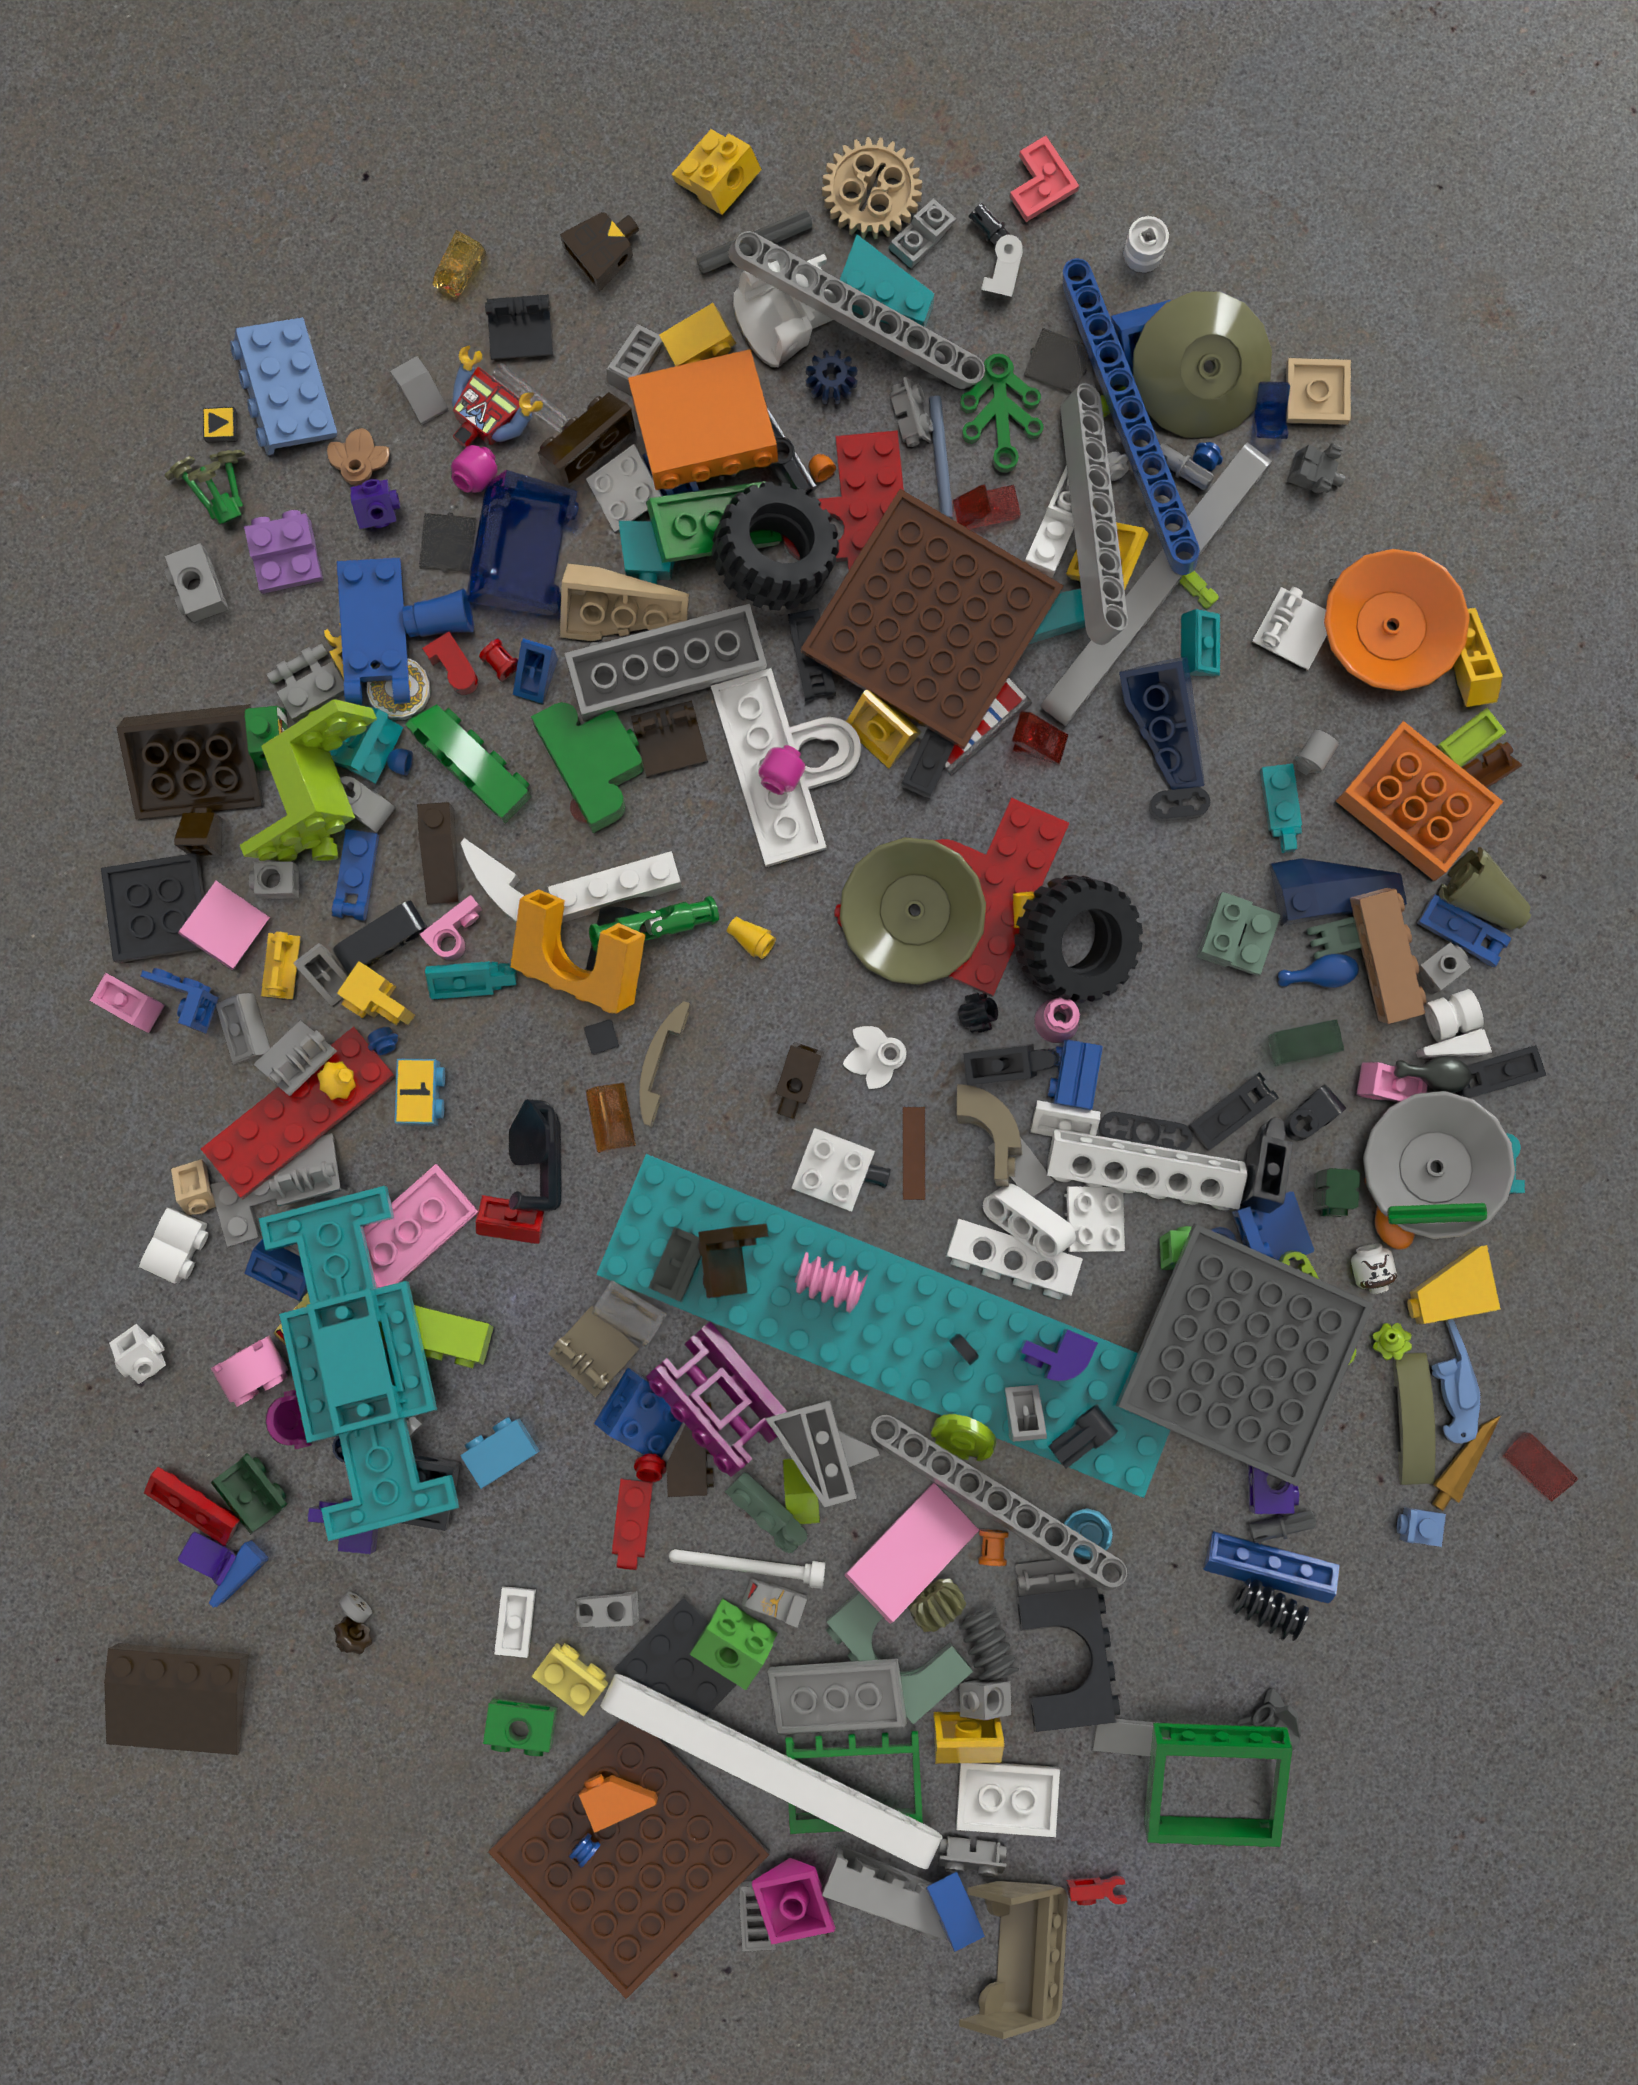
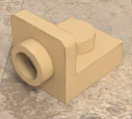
[171,1159,216,1215]

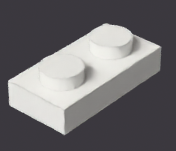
[1030,1100,1101,1136]
[494,1586,536,1658]

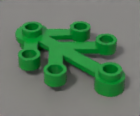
[960,354,1044,473]

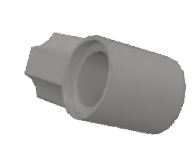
[1295,730,1339,775]

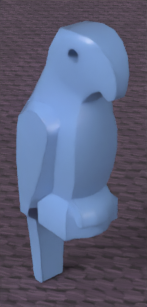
[1431,1319,1480,1444]

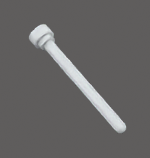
[669,1549,826,1589]

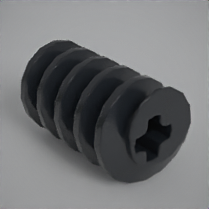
[1233,1578,1309,1641]

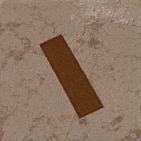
[903,1107,925,1200]

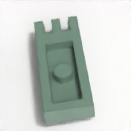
[1307,917,1361,960]

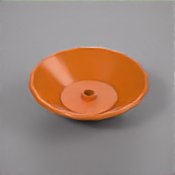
[1324,549,1470,691]

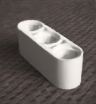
[983,1183,1076,1259]

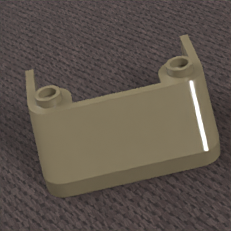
[959,1881,1068,2039]

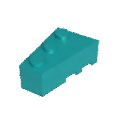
[840,235,934,328]

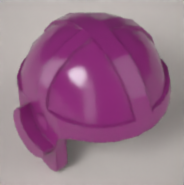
[265,1389,312,1449]

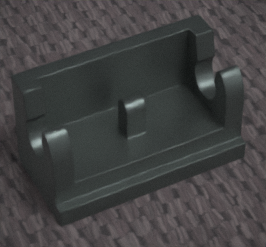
[648,1227,701,1302]

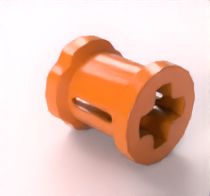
[978,1529,1009,1566]

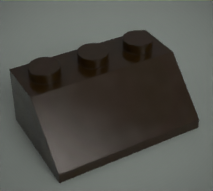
[537,392,636,490]

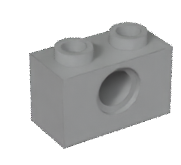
[164,543,229,623]

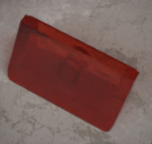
[1503,1432,1578,1502]

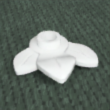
[843,1026,906,1089]

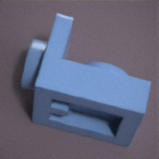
[1397,1507,1446,1547]

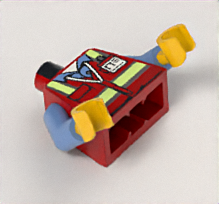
[452,345,543,448]

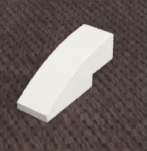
[461,838,524,922]

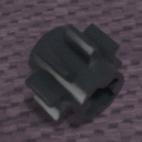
[958,993,998,1033]

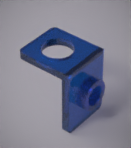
[1253,382,1290,439]

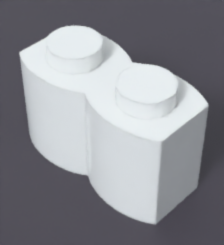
[139,1208,209,1283]

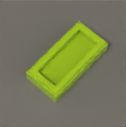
[1436,708,1506,767]

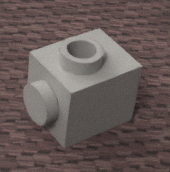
[1417,942,1471,994]

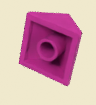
[752,1858,835,1944]

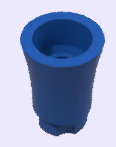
[402,588,474,637]

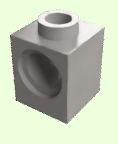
[249,862,299,899]
[959,1680,1011,1720]

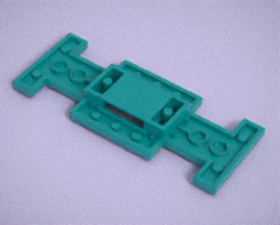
[259,1186,459,1541]

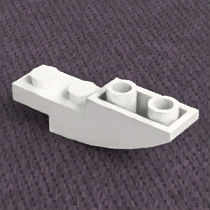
[1025,465,1074,578]

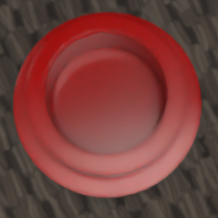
[634,1454,667,1482]

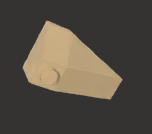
[560,564,689,641]

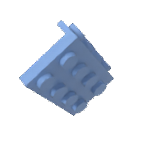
[230,317,337,455]

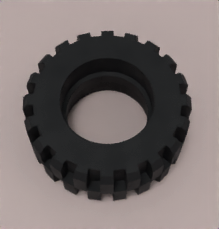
[711,482,839,611]
[1014,875,1143,1003]

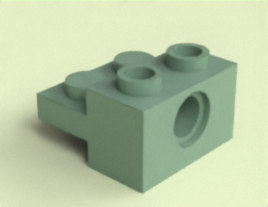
[1196,892,1281,976]

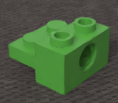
[690,1598,778,1690]

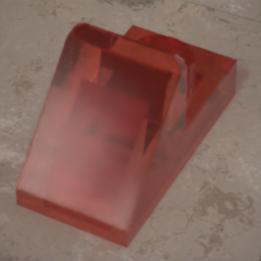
[952,484,1021,529]
[1012,711,1068,764]

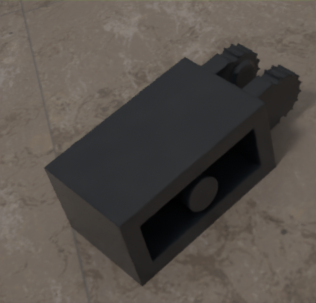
[963,1044,1060,1086]
[1240,1117,1293,1214]

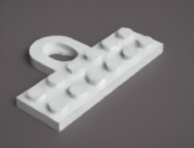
[711,668,861,867]

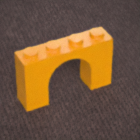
[510,889,645,1014]

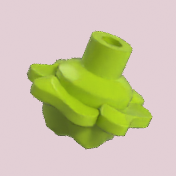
[1373,1323,1412,1360]

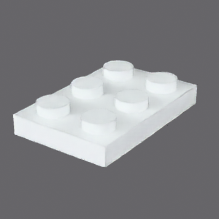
[956,1763,1060,1837]

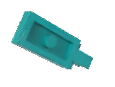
[1260,763,1302,853]
[425,961,517,999]

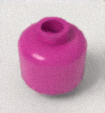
[451,445,498,493]
[758,745,805,795]

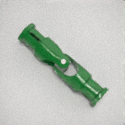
[589,896,719,952]

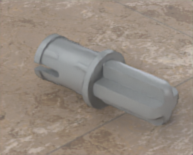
[1160,442,1214,490]

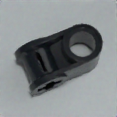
[1284,1083,1346,1141]

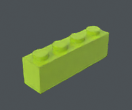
[378,1305,494,1369]

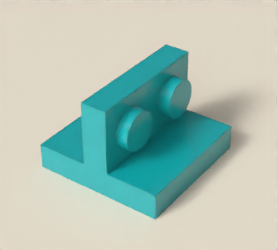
[330,706,404,784]

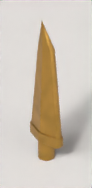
[1432,1416,1501,1511]

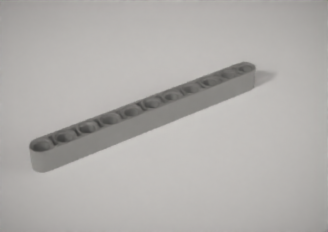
[1040,442,1272,726]

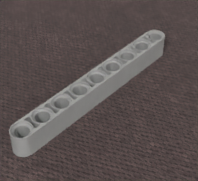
[729,231,985,389]
[1060,383,1128,645]
[871,1415,1127,1590]

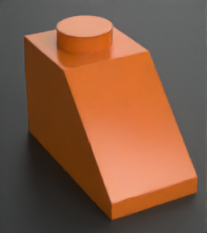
[579,1774,658,1833]

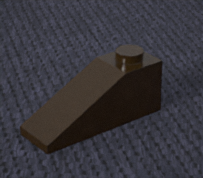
[417,802,460,905]

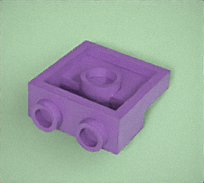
[244,510,323,594]

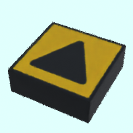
[203,407,237,442]

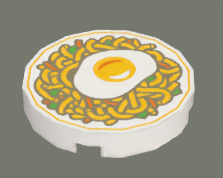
[367,658,431,720]

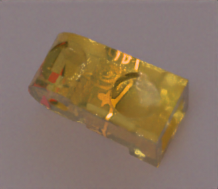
[433,230,487,298]

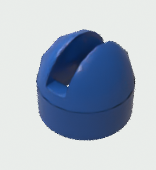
[387,749,413,775]

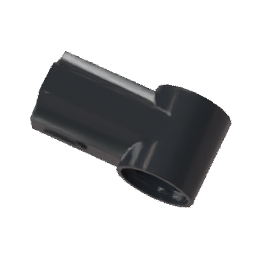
[1048,1404,1118,1469]

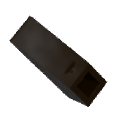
[667,1395,714,1497]

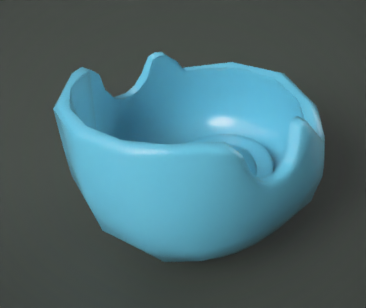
[1064,1508,1113,1560]

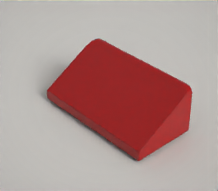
[475,1195,545,1244]

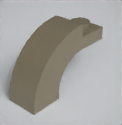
[957,1084,1022,1187]

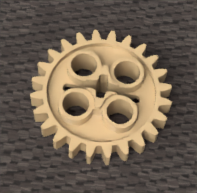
[822,137,922,239]

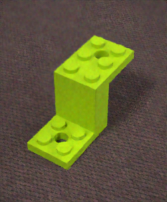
[240,699,377,862]

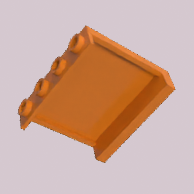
[628,349,779,490]

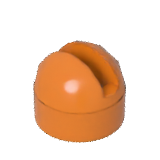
[808,454,836,482]

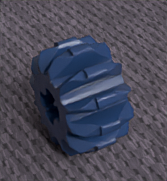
[805,349,858,405]

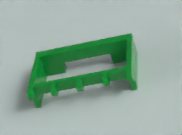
[786,1731,923,1834]

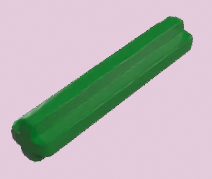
[1387,1203,1487,1224]

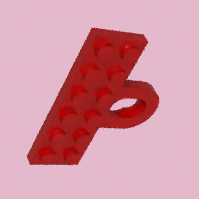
[782,430,904,572]
[935,797,1069,997]

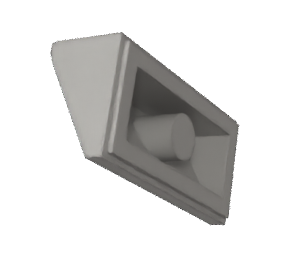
[216,993,270,1065]
[1092,1718,1155,1756]

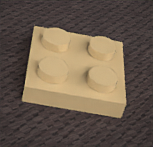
[1286,358,1351,425]

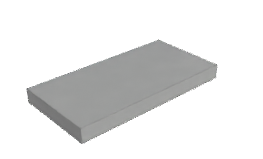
[768,1659,907,1735]

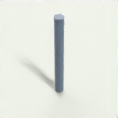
[929,396,953,519]

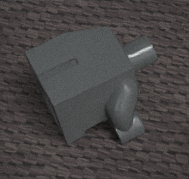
[1287,443,1345,493]

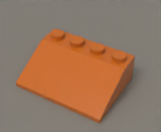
[1336,721,1503,881]

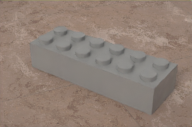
[564,604,767,721]

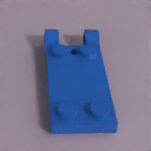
[337,558,411,706]

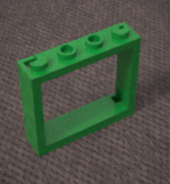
[1144,1723,1292,1847]

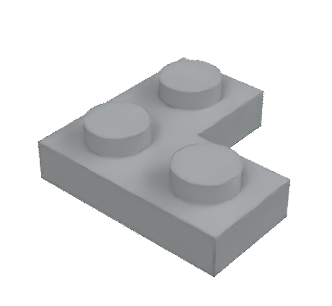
[210,1176,277,1247]

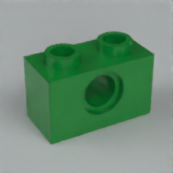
[483,1698,558,1756]

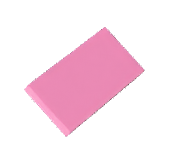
[364,1164,478,1288]
[844,1483,979,1623]

